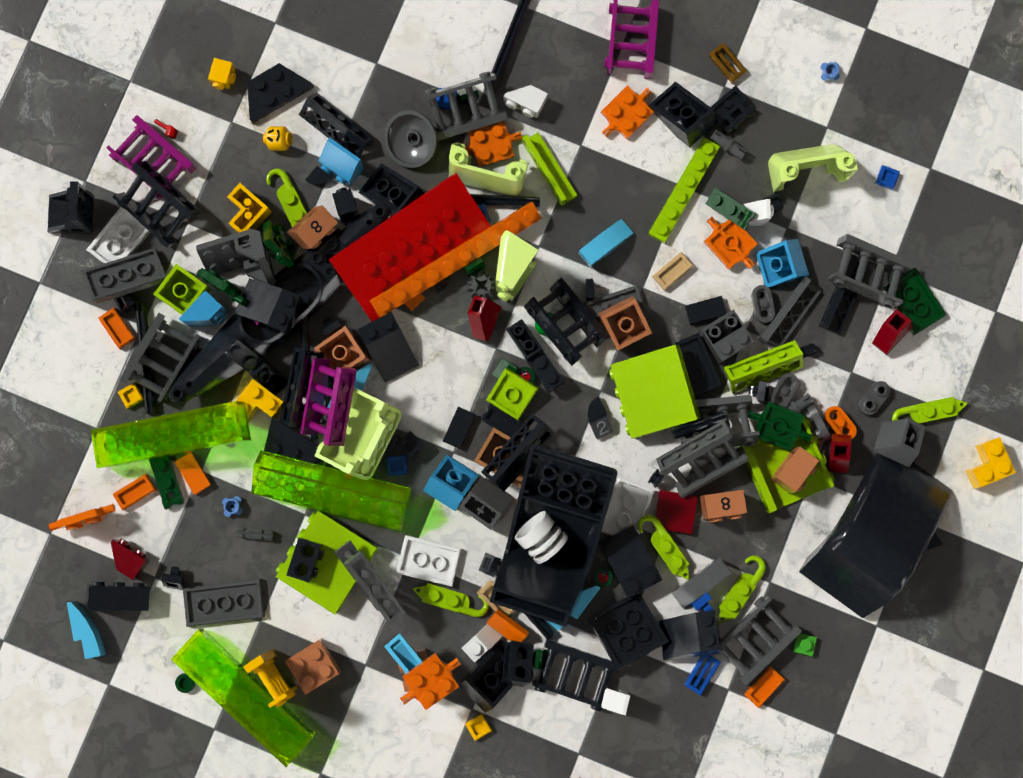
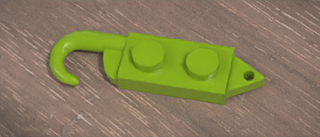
[266,169,307,227]
[892,397,967,423]
[637,515,690,580]
[718,555,766,624]
[413,583,489,617]

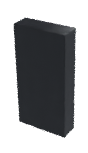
[685,296,727,325]
[480,403,523,437]
[443,406,476,449]

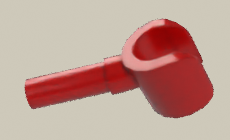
[154,119,178,139]

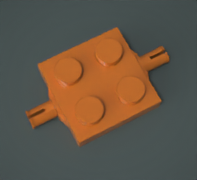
[600,85,654,139]
[465,121,522,167]
[704,216,758,270]
[49,504,116,531]
[400,652,461,710]

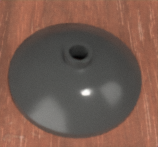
[384,110,438,168]

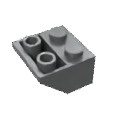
[701,309,755,364]
[873,419,926,467]
[459,476,513,530]

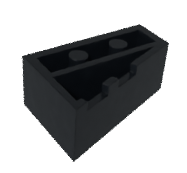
[263,418,324,470]
[86,581,150,611]

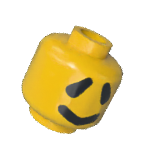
[263,126,293,151]

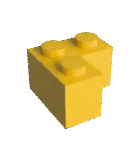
[227,183,272,233]
[229,379,284,423]
[966,437,1016,488]

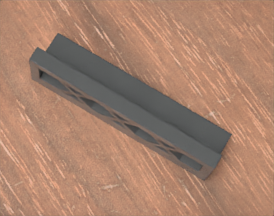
[758,276,821,349]

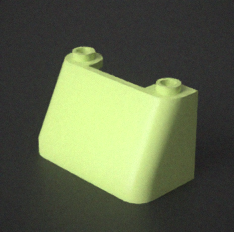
[449,142,530,196]
[768,144,858,193]
[496,230,538,302]
[315,388,402,480]

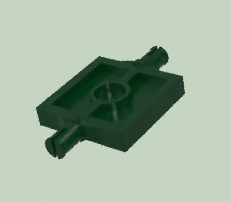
[263,220,295,268]
[196,268,247,306]
[748,401,812,451]

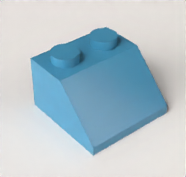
[318,137,364,186]
[755,239,809,288]
[179,291,229,327]
[423,454,479,511]

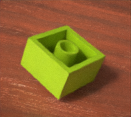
[153,264,212,315]

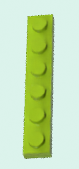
[648,137,720,244]

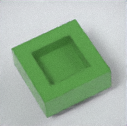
[792,633,817,656]

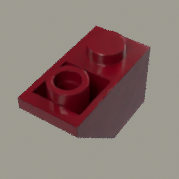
[467,296,502,342]
[872,309,913,355]
[828,434,852,473]
[111,538,150,580]

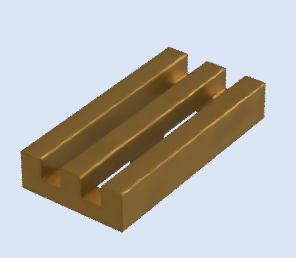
[708,43,747,84]

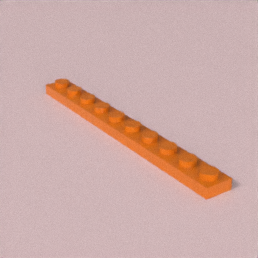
[370,202,542,317]

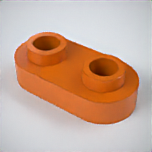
[824,406,857,439]

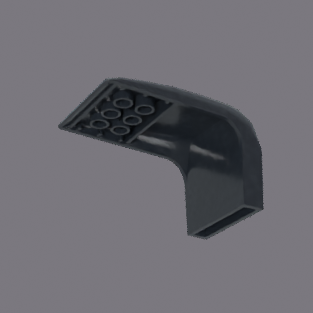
[490,444,618,627]
[799,453,953,618]

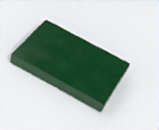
[882,267,946,336]

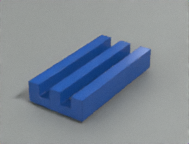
[683,655,721,696]

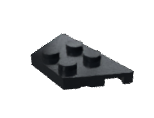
[247,63,314,124]

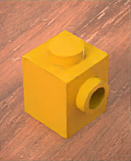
[208,58,236,90]

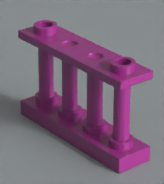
[604,0,659,79]
[106,115,197,200]
[300,358,357,446]

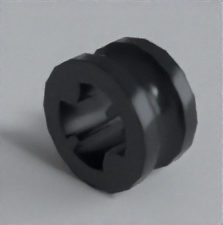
[648,468,664,488]

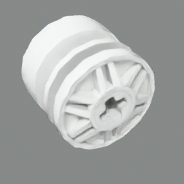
[515,511,568,564]

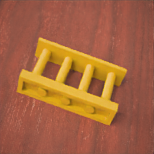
[243,649,298,708]

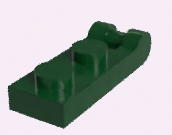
[705,188,757,230]
[149,453,184,510]

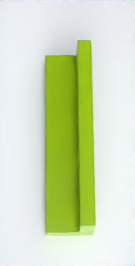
[522,132,577,206]
[724,340,804,394]

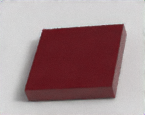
[653,490,698,534]

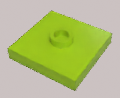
[486,367,539,420]

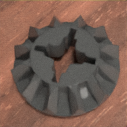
[467,271,496,299]

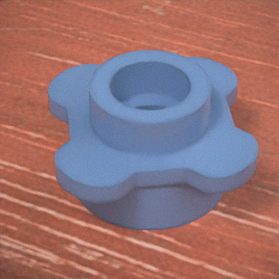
[820,62,840,81]
[222,496,243,517]

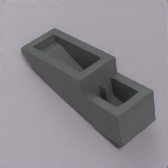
[671,557,731,609]

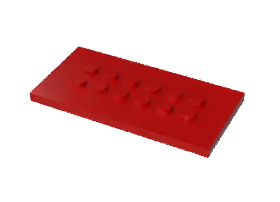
[328,173,491,322]

